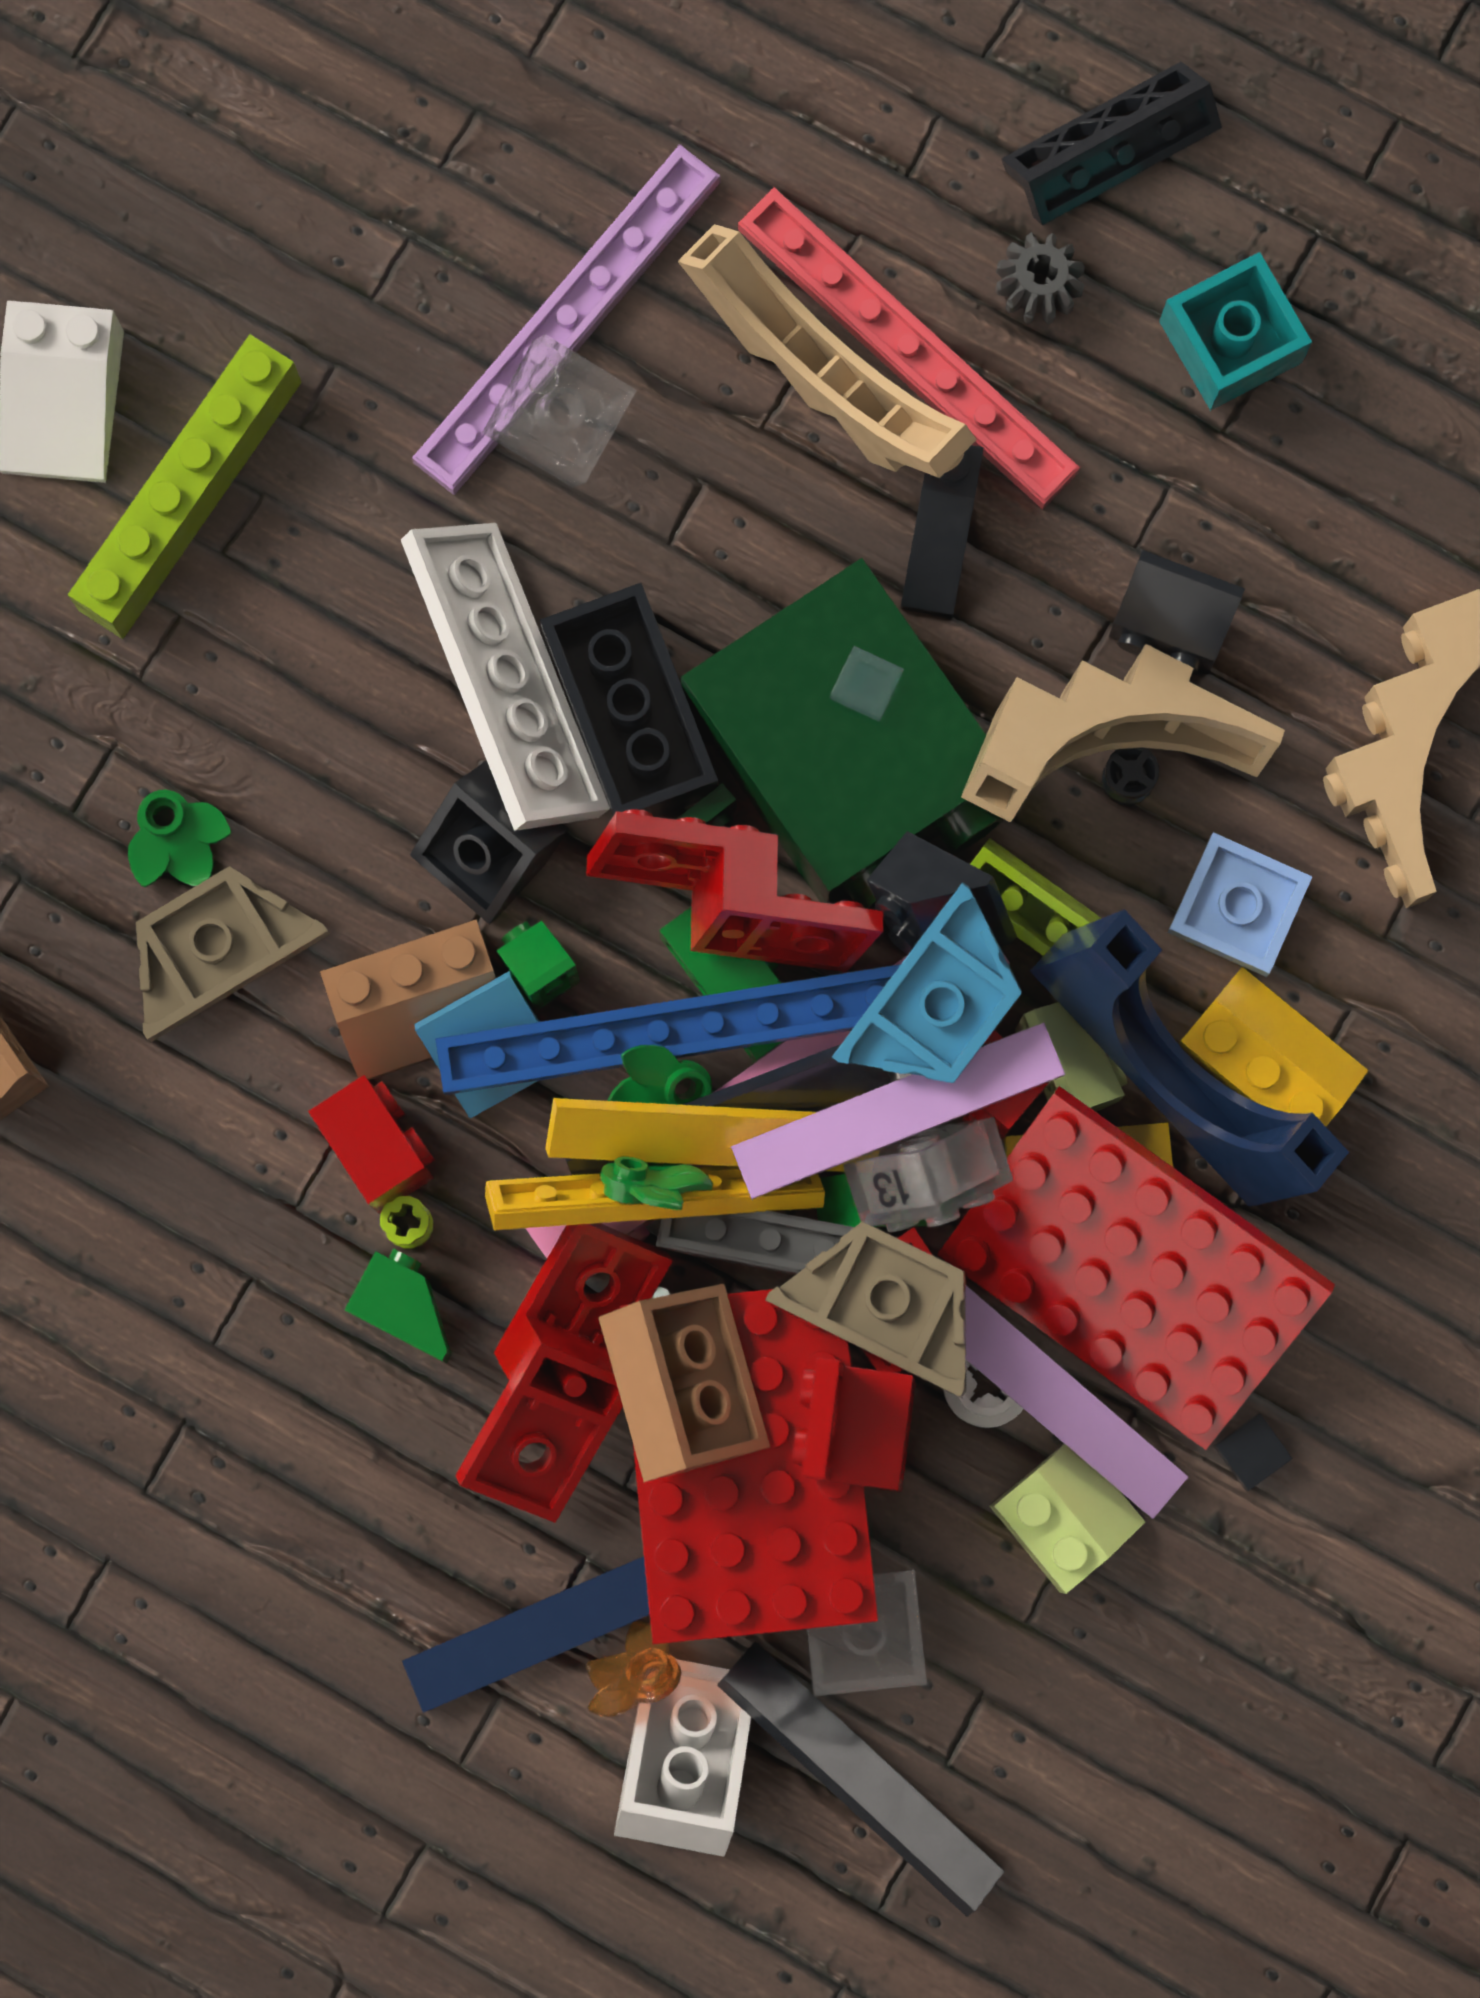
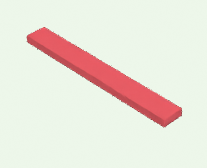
[738,187,1080,510]

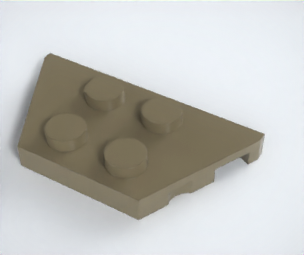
[136,866,330,1043]
[766,1222,966,1398]

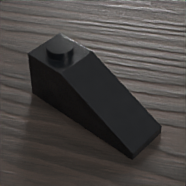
[900,445,984,618]

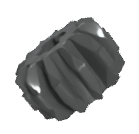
[996,232,1085,325]

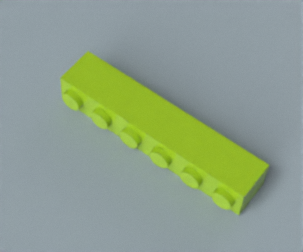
[68,334,302,639]

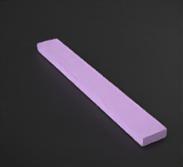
[412,145,720,495]

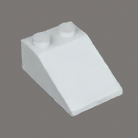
[0,301,124,483]
[614,1654,751,1857]

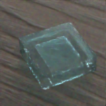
[830,646,904,722]

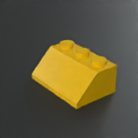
[1178,967,1369,1127]

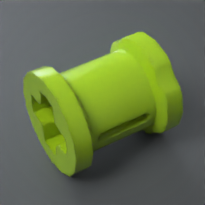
[380,1196,434,1249]

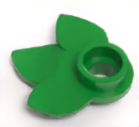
[128,790,231,888]
[608,1044,712,1105]
[600,1157,713,1210]

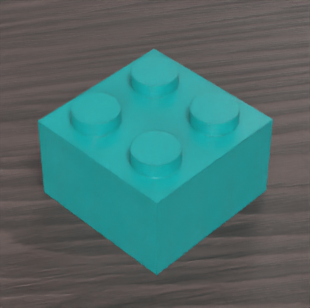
[1159,252,1312,411]

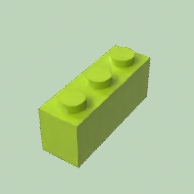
[970,838,1101,956]

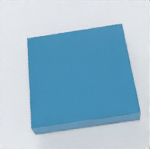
[414,971,540,1118]

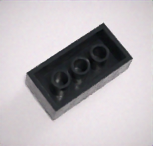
[540,583,718,817]

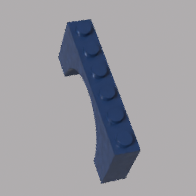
[1030,909,1349,1207]

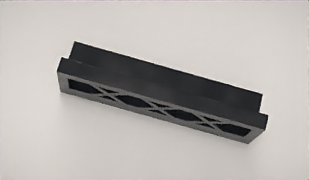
[1001,62,1222,225]

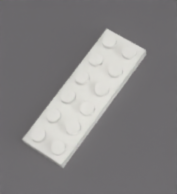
[401,523,610,831]

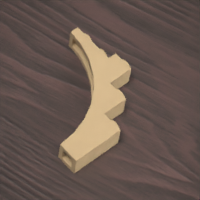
[678,224,977,478]
[1323,589,1480,909]
[961,644,1285,822]

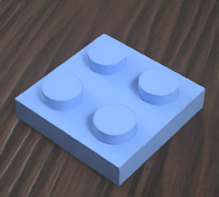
[1167,832,1312,977]

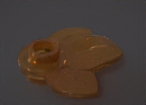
[586,1621,681,1717]

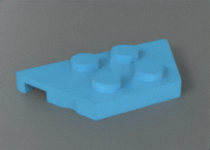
[832,882,1022,1083]

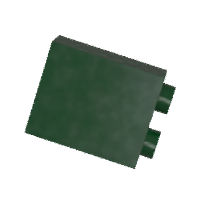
[681,558,1005,910]

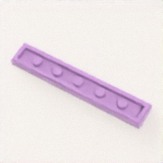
[731,1022,1065,1199]
[966,1286,1188,1519]

